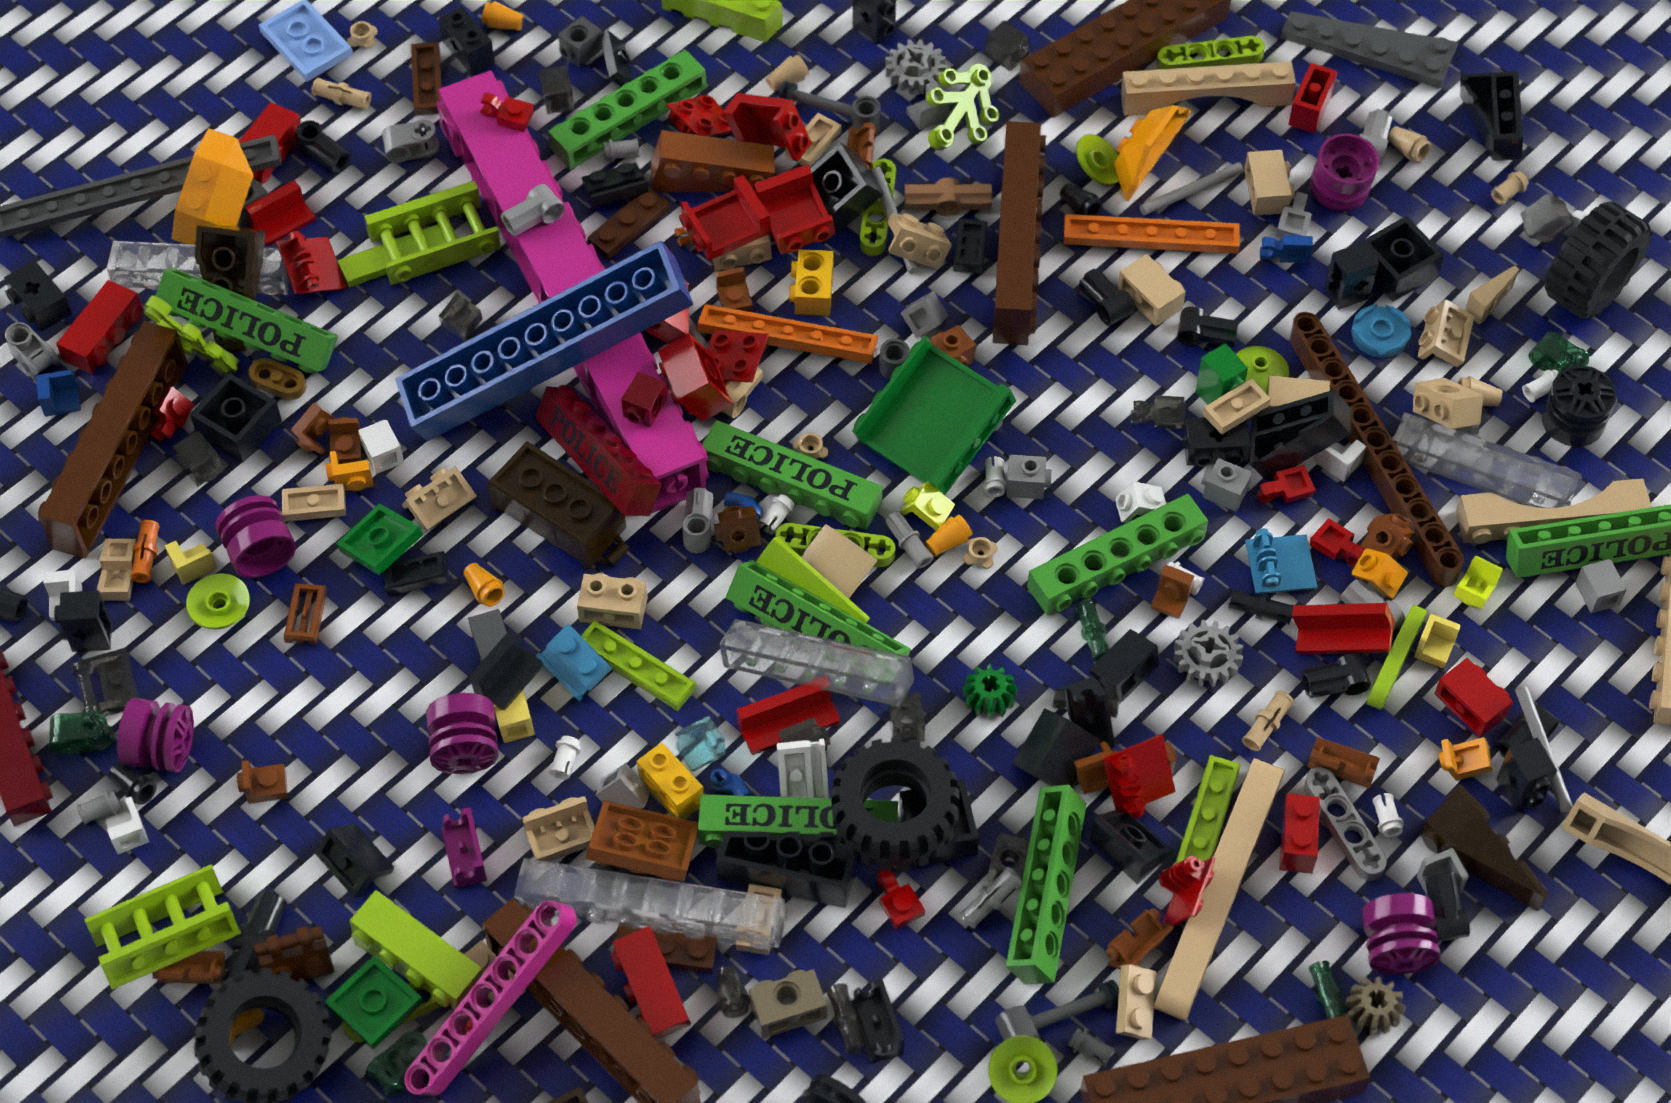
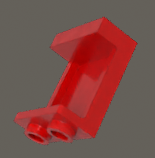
[723,93,812,161]
[754,164,836,255]
[679,174,772,261]

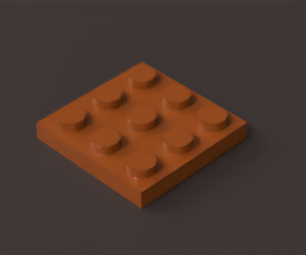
[586,800,699,882]

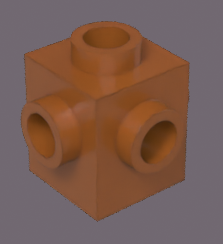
[930,325,977,366]
[1360,513,1416,561]

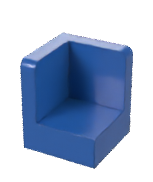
[36,370,81,417]

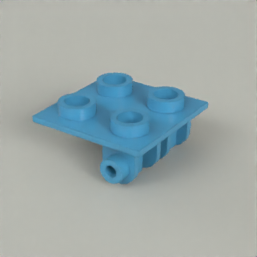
[1245,528,1318,594]

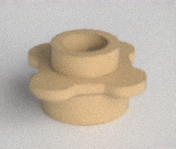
[347,21,378,48]
[793,433,828,459]
[963,537,998,569]

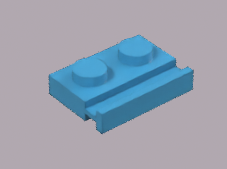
[536,624,613,701]

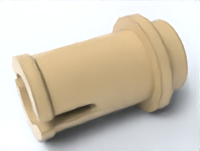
[1491,171,1529,205]

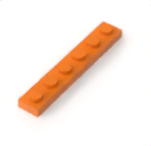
[1063,214,1240,254]
[697,304,878,364]

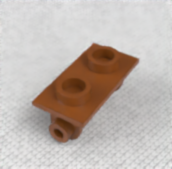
[847,123,877,171]
[1307,737,1380,788]
[1105,908,1174,970]
[152,951,225,984]

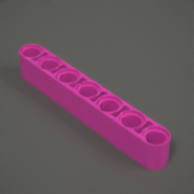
[404,900,576,1096]

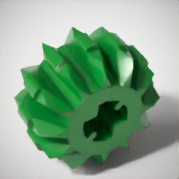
[962,664,1017,720]

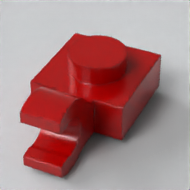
[480,92,534,132]
[150,386,195,442]
[1256,464,1316,504]
[1309,518,1365,568]
[876,868,925,930]

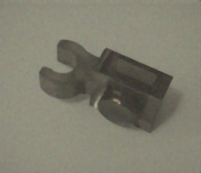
[1131,395,1185,429]

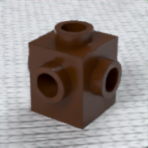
[713,506,762,553]

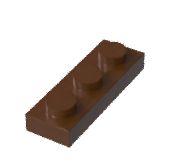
[411,42,442,116]
[587,187,669,260]
[613,925,718,973]

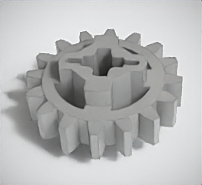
[885,39,946,94]
[1173,620,1243,687]

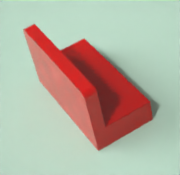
[245,180,316,246]

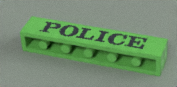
[155,268,338,374]
[702,420,883,531]
[1506,504,1671,578]
[725,560,911,688]
[698,794,898,848]

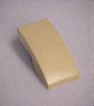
[97,539,137,601]

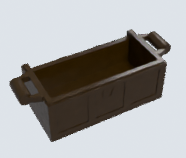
[487,441,629,570]

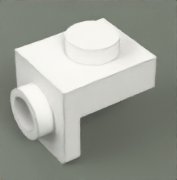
[1115,481,1166,523]

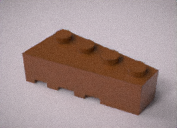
[650,130,774,193]

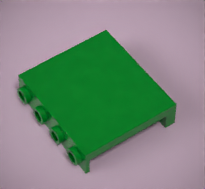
[852,335,1016,495]

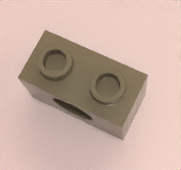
[749,969,827,1039]

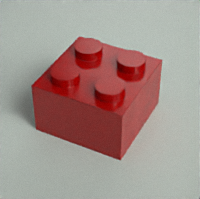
[658,333,733,422]

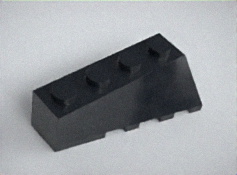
[716,832,858,908]

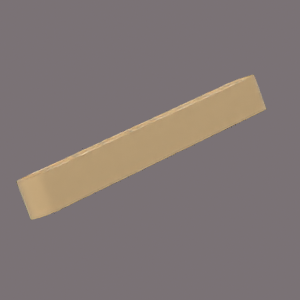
[1154,758,1285,1021]

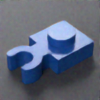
[1260,235,1313,263]

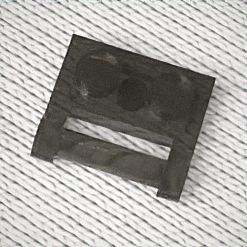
[71,647,139,724]

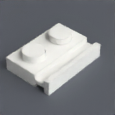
[776,739,829,799]

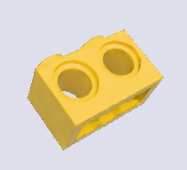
[789,249,834,316]
[637,742,704,819]

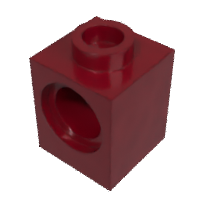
[621,371,667,427]

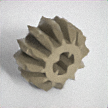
[1346,976,1405,1036]

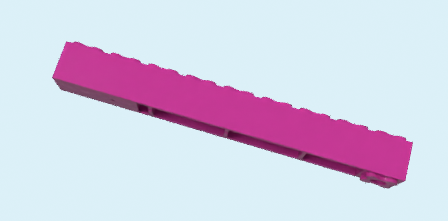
[436,70,709,514]

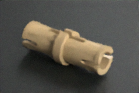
[312,78,371,110]
[1242,690,1294,752]

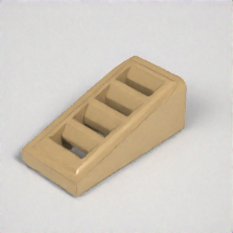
[1465,266,1519,324]

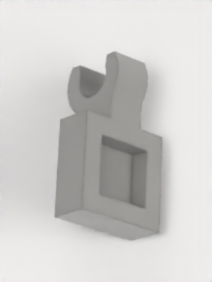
[1276,192,1312,237]

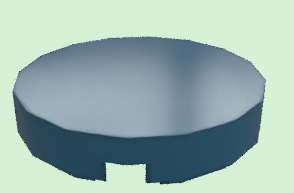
[1351,304,1411,358]

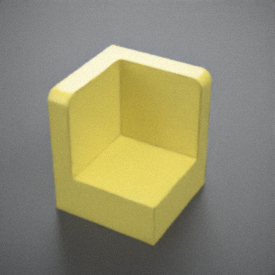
[165,541,217,585]
[1414,614,1461,669]
[494,690,535,743]

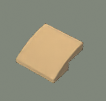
[801,524,877,599]

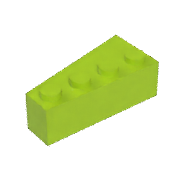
[661,0,783,43]
[349,890,483,1009]

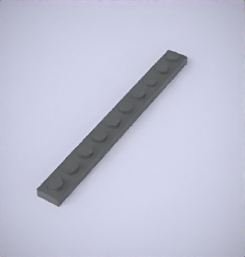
[0,135,282,238]

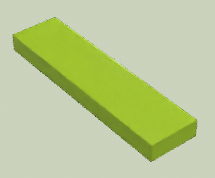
[337,224,447,288]
[756,536,870,623]
[581,620,697,711]
[1175,755,1241,864]

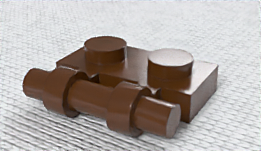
[254,926,335,982]

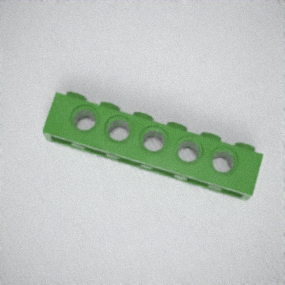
[548,50,707,170]
[1027,494,1208,615]
[1006,785,1087,985]

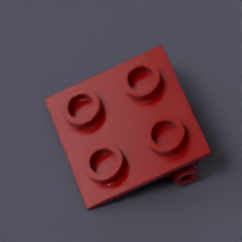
[666,94,732,137]
[276,231,347,294]
[707,330,769,383]
[1103,734,1176,818]
[1159,856,1216,926]

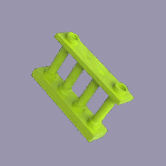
[364,180,501,285]
[84,864,241,990]

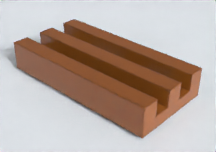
[283,583,327,645]

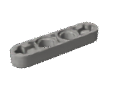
[1304,767,1387,881]

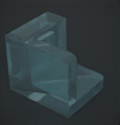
[675,715,726,772]

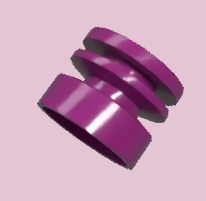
[1309,133,1379,212]
[215,495,296,578]
[426,693,499,774]
[117,698,194,772]
[1362,893,1441,975]

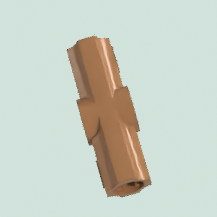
[904,178,992,216]

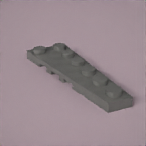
[1280,11,1458,88]

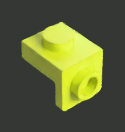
[900,482,955,530]
[1453,556,1503,610]

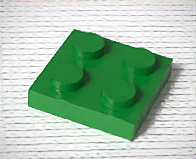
[336,503,423,575]
[325,955,423,1050]

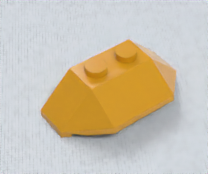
[1114,105,1192,202]
[171,128,254,247]

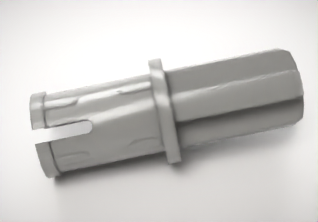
[885,512,934,569]

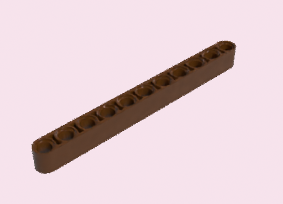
[1289,312,1464,587]

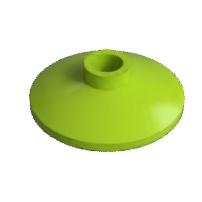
[1076,134,1119,186]
[1236,346,1289,393]
[186,573,250,630]
[988,1035,1058,1103]

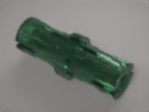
[1075,599,1109,663]
[1308,961,1347,1019]

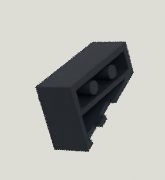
[1460,71,1523,161]
[1250,390,1351,482]

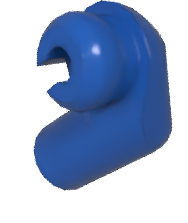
[724,491,763,521]
[710,769,754,796]

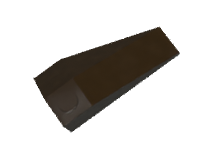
[194,225,266,351]
[1420,784,1549,911]

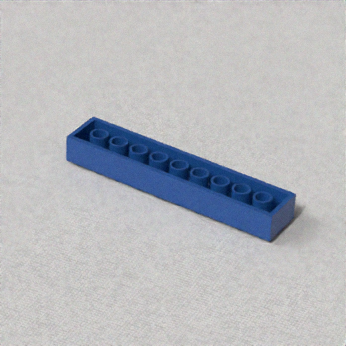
[395,241,694,442]

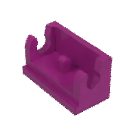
[442,807,487,888]

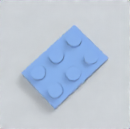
[259,0,353,82]

